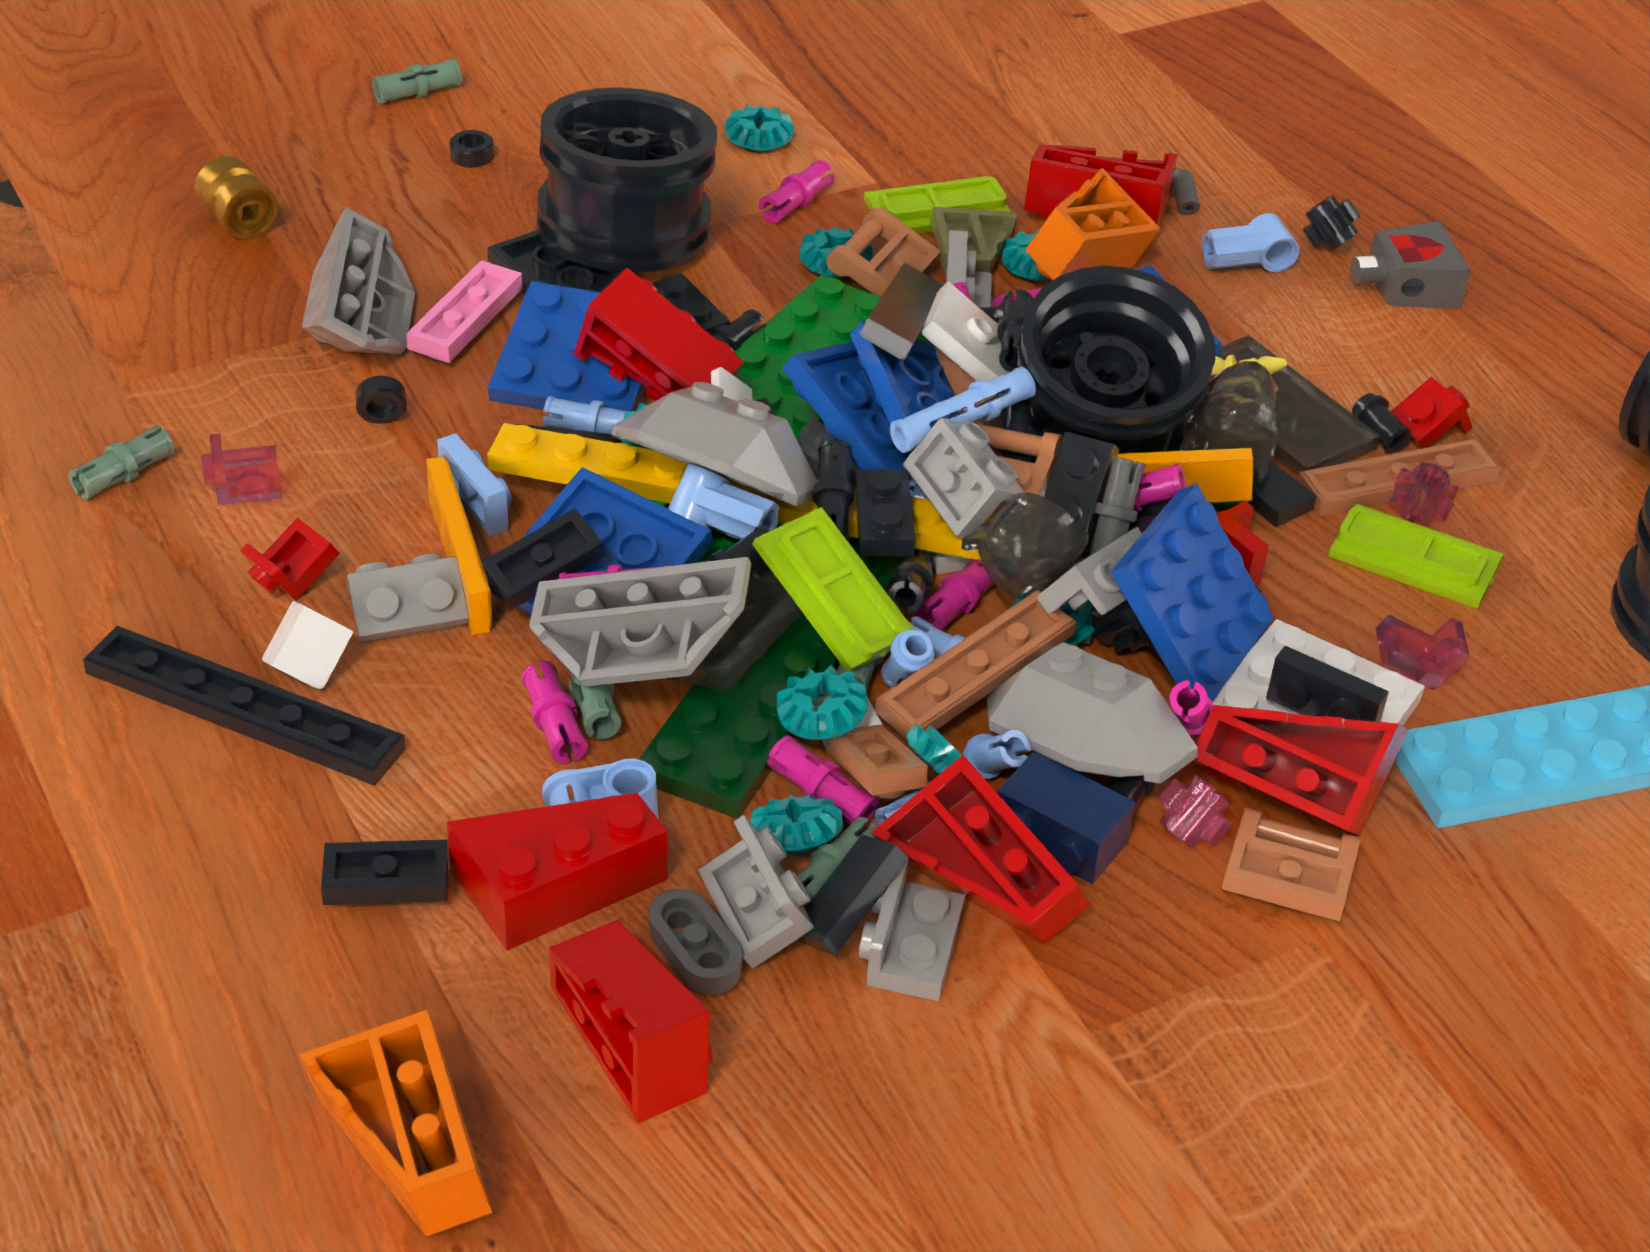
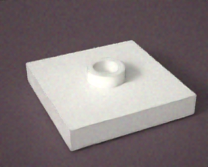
[921,281,1010,396]

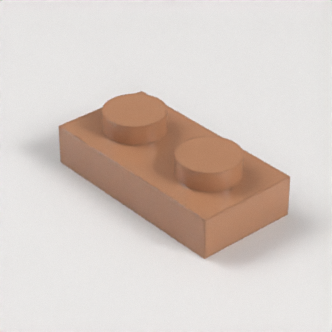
[829,724,927,798]

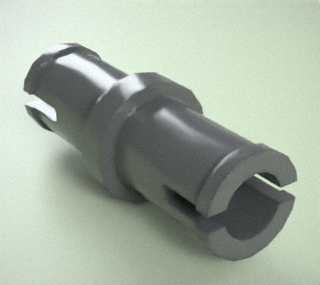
[1087,456,1146,558]

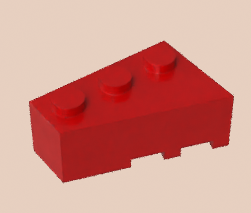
[1024,144,1178,226]
[573,268,744,401]
[1194,705,1408,835]
[871,755,1091,944]
[447,793,668,951]
[549,920,713,1124]

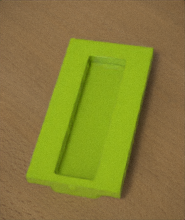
[864,176,1011,234]
[1328,503,1504,609]
[752,507,914,672]

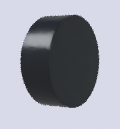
[450,130,494,168]
[356,376,407,424]

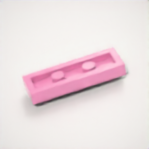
[406,260,523,363]

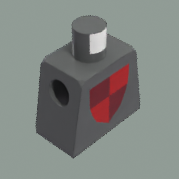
[1350,221,1471,308]

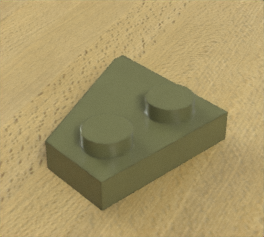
[930,207,1018,273]

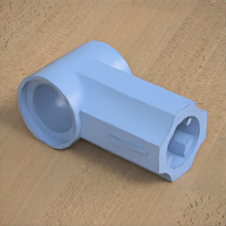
[1201,213,1300,272]
[668,464,780,540]

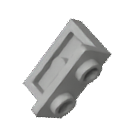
[346,553,469,643]
[698,815,815,968]

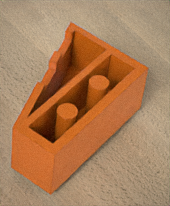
[1025,168,1161,280]
[298,1010,492,1237]

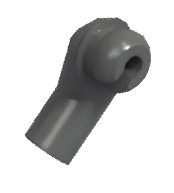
[1171,168,1200,215]

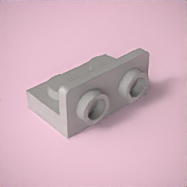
[945,230,992,307]
[903,417,1027,539]
[1036,527,1142,615]
[859,860,966,1001]

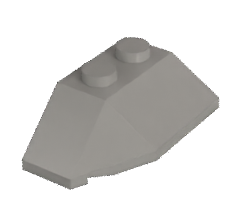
[301,207,415,355]
[612,382,818,506]
[529,557,751,687]
[987,642,1198,784]

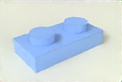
[437,433,512,537]

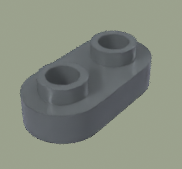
[649,889,742,995]

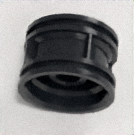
[1017,266,1216,454]

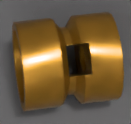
[195,156,278,239]

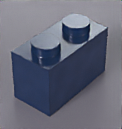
[997,751,1136,884]

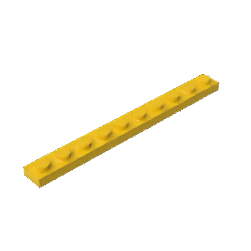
[488,423,1009,564]

